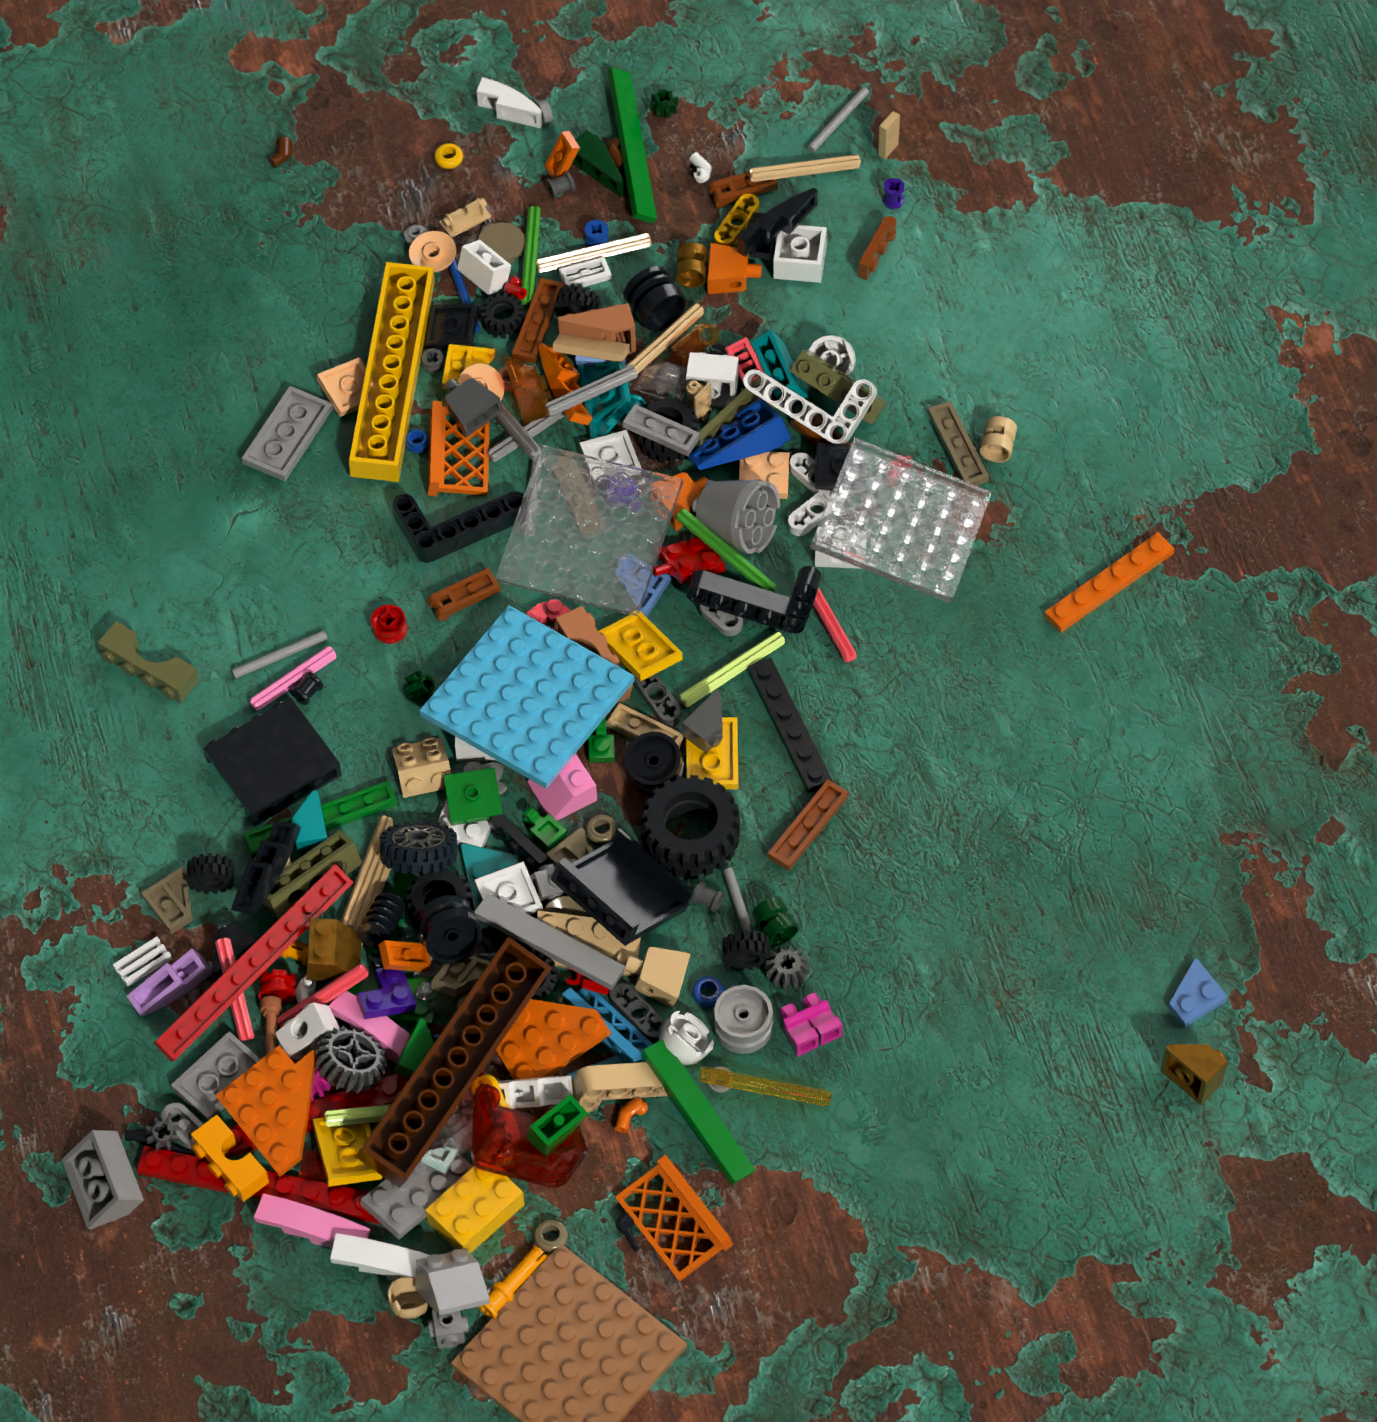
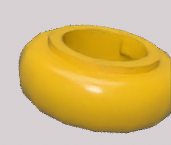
[434,143,463,169]

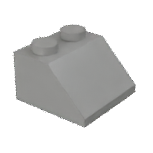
[415,1249,490,1315]

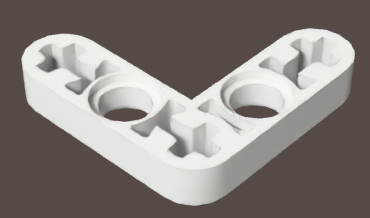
[788,453,846,536]

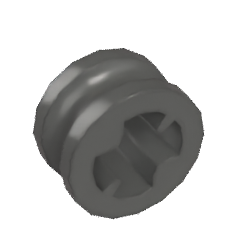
[421,348,444,373]

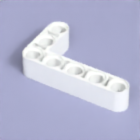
[743,370,877,445]

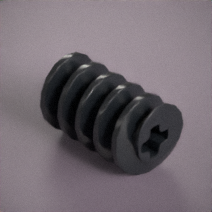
[357,892,407,950]

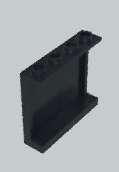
[203,698,342,827]
[551,828,694,946]

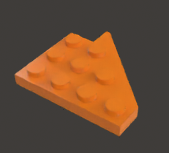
[496,999,612,1080]
[215,1045,316,1177]

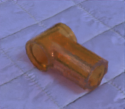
[670,324,719,365]

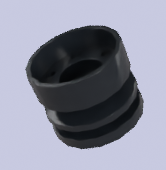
[624,266,687,331]

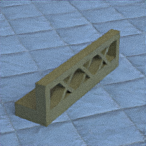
[695,375,777,450]

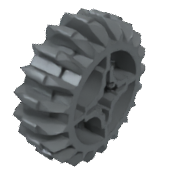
[314,1026,387,1094]

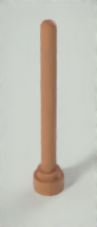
[260,996,282,1055]

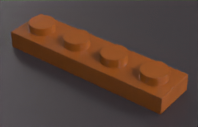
[512,278,564,364]
[768,779,849,871]

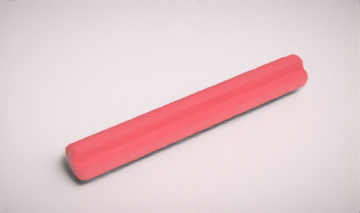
[813,587,856,663]
[215,938,254,1041]
[276,964,369,1028]

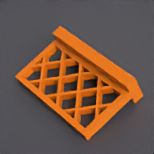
[427,401,490,496]
[615,1155,733,1282]

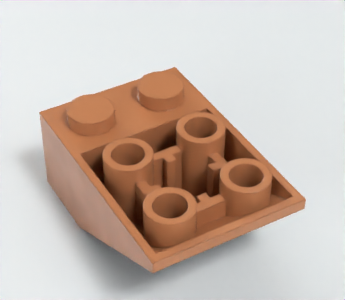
[558,303,636,357]

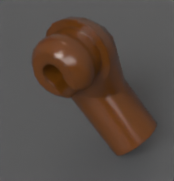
[268,136,292,168]
[606,137,624,169]

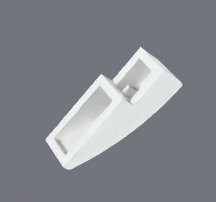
[477,77,542,128]

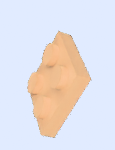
[316,357,376,417]
[739,452,789,499]

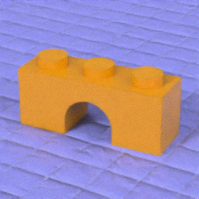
[191,1115,269,1202]

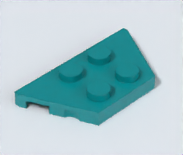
[578,361,632,439]
[461,844,518,929]

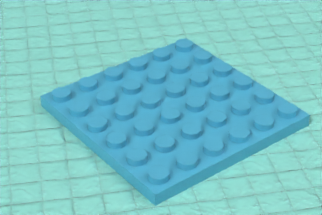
[420,605,635,789]

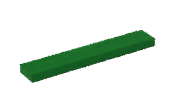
[243,780,398,859]
[641,1039,755,1185]

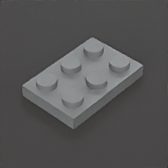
[171,1031,261,1121]

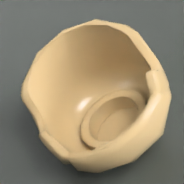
[388,1277,429,1319]

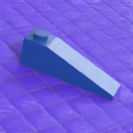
[688,398,791,470]

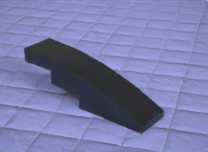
[737,188,818,256]
[231,820,301,914]

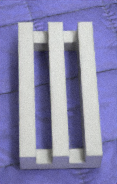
[559,256,612,287]
[113,937,172,987]

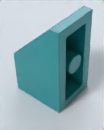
[291,790,327,853]

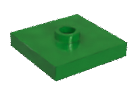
[444,767,502,826]

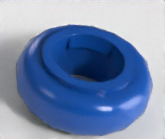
[692,976,725,1007]

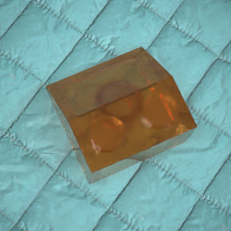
[503,357,552,424]

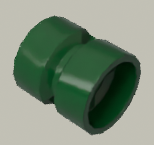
[752,896,799,946]

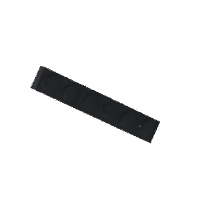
[748,658,832,793]

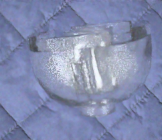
[435,1100,487,1154]

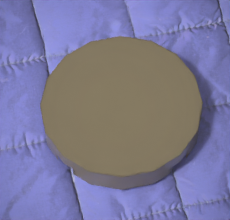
[478,222,525,264]

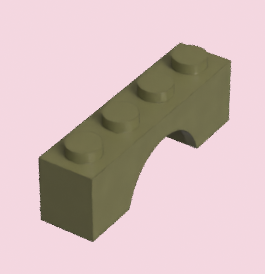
[97,621,199,703]

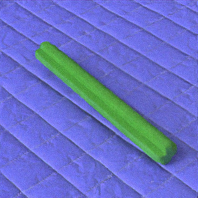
[521,206,540,306]
[676,509,777,592]

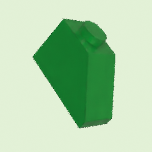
[393,1017,434,1079]
[527,1094,589,1158]

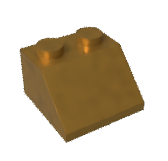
[306,918,362,981]
[1160,1044,1228,1105]

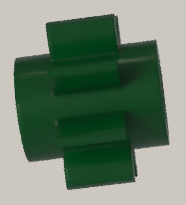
[650,89,678,118]
[403,670,435,704]

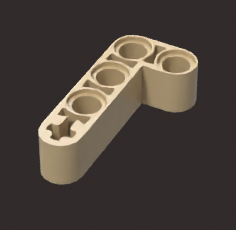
[572,1062,670,1112]

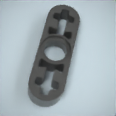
[631,673,681,727]
[610,983,665,1044]

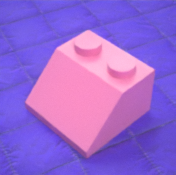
[527,753,597,821]

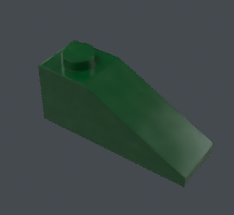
[572,130,624,198]

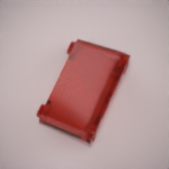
[471,1083,588,1188]

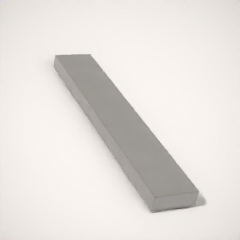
[474,893,625,990]

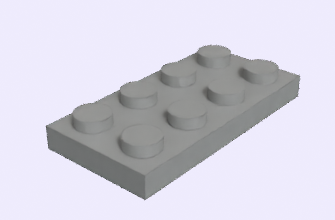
[242,386,333,481]
[360,1136,473,1239]

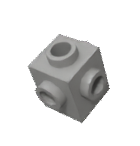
[530,864,566,902]
[428,1310,469,1348]

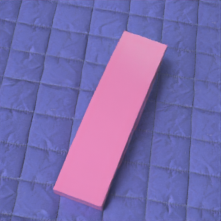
[329,991,410,1063]
[254,1193,371,1248]

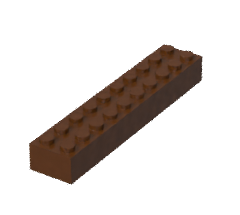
[355,937,552,1188]

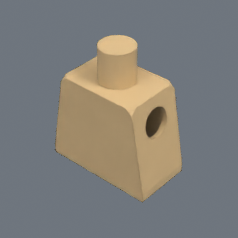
[625,947,690,1008]

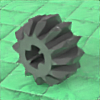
[765,945,810,991]

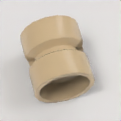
[980,416,1017,463]

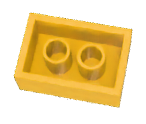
[425,1156,525,1254]

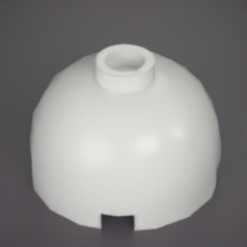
[809,335,856,376]
[659,1011,714,1065]

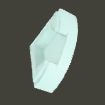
[421,1145,458,1173]

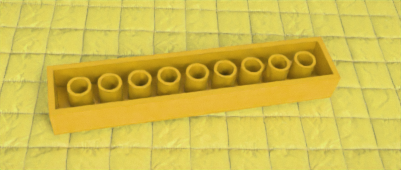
[349,262,434,482]

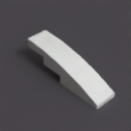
[461,1075,573,1113]
[330,1233,429,1281]

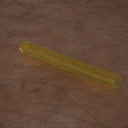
[699,1067,831,1106]

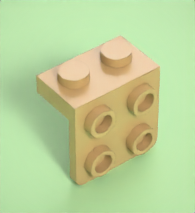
[392,737,451,798]

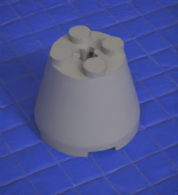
[692,479,780,554]

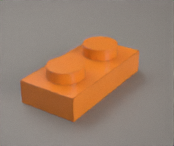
[544,131,580,179]
[379,940,432,972]

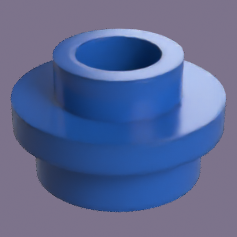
[405,429,429,453]

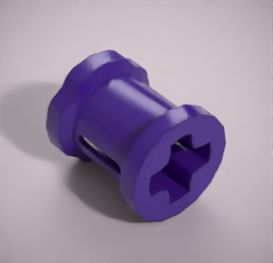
[883,178,905,209]

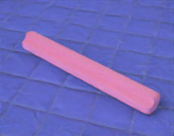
[250,646,336,711]

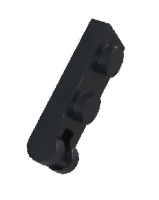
[491,814,549,872]

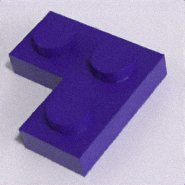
[357,967,417,1019]

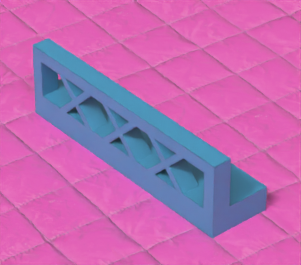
[562,988,653,1063]

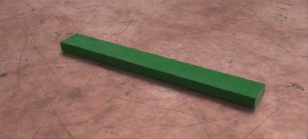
[607,66,657,224]

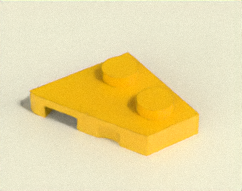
[442,344,495,389]

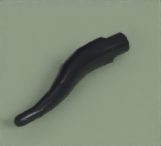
[125,1129,196,1155]

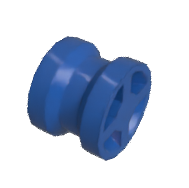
[585,220,609,247]

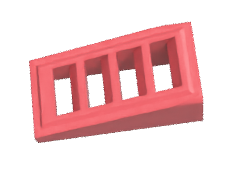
[725,337,764,388]

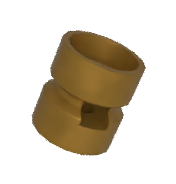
[676,243,708,288]

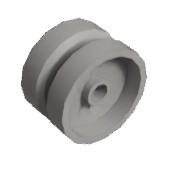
[714,985,773,1054]

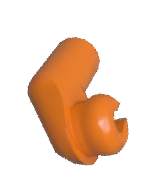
[615,1098,648,1133]

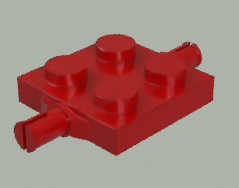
[651,537,726,585]

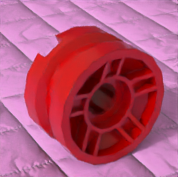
[370,604,408,644]
[258,969,296,1005]

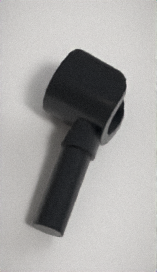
[616,1212,640,1252]

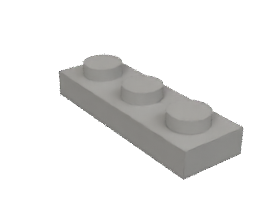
[623,404,700,456]

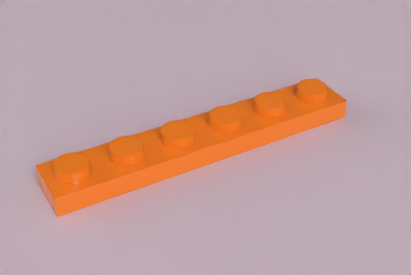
[1044,533,1175,633]

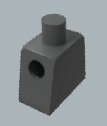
[444,378,502,438]

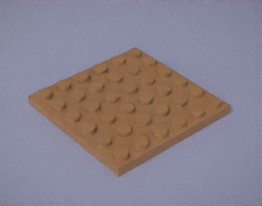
[451,1244,687,1422]

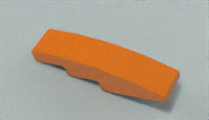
[538,343,593,425]

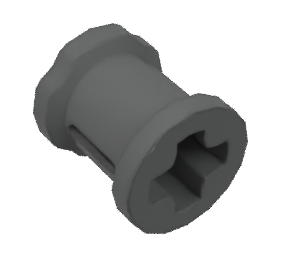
[545,171,576,199]
[691,881,725,913]

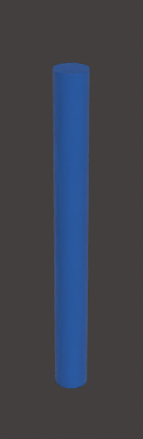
[449,258,481,333]

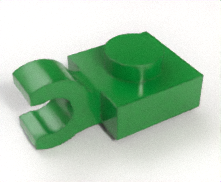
[589,717,615,763]
[523,806,567,851]

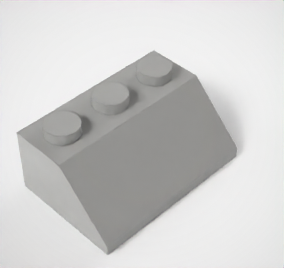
[62,1130,144,1229]

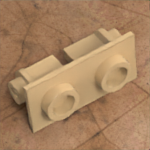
[439,198,492,238]
[687,380,712,424]

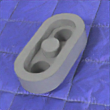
[700,605,743,636]
[161,1103,203,1149]

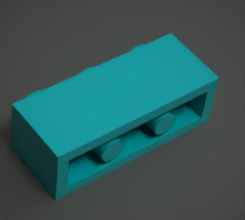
[751,329,808,406]

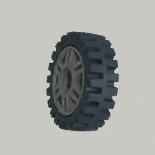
[380,821,458,875]

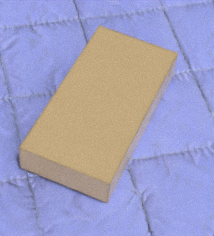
[878,111,900,159]

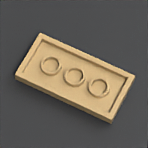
[532,910,641,977]

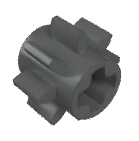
[146,1117,179,1152]

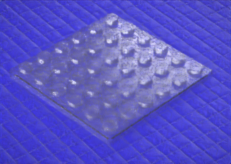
[810,437,992,604]
[495,445,683,617]

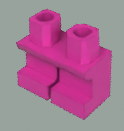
[781,993,842,1057]

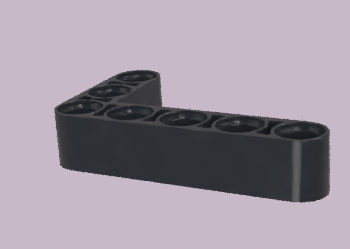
[393,491,527,563]
[686,566,821,634]

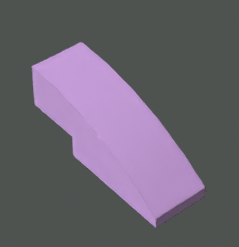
[127,949,212,1017]

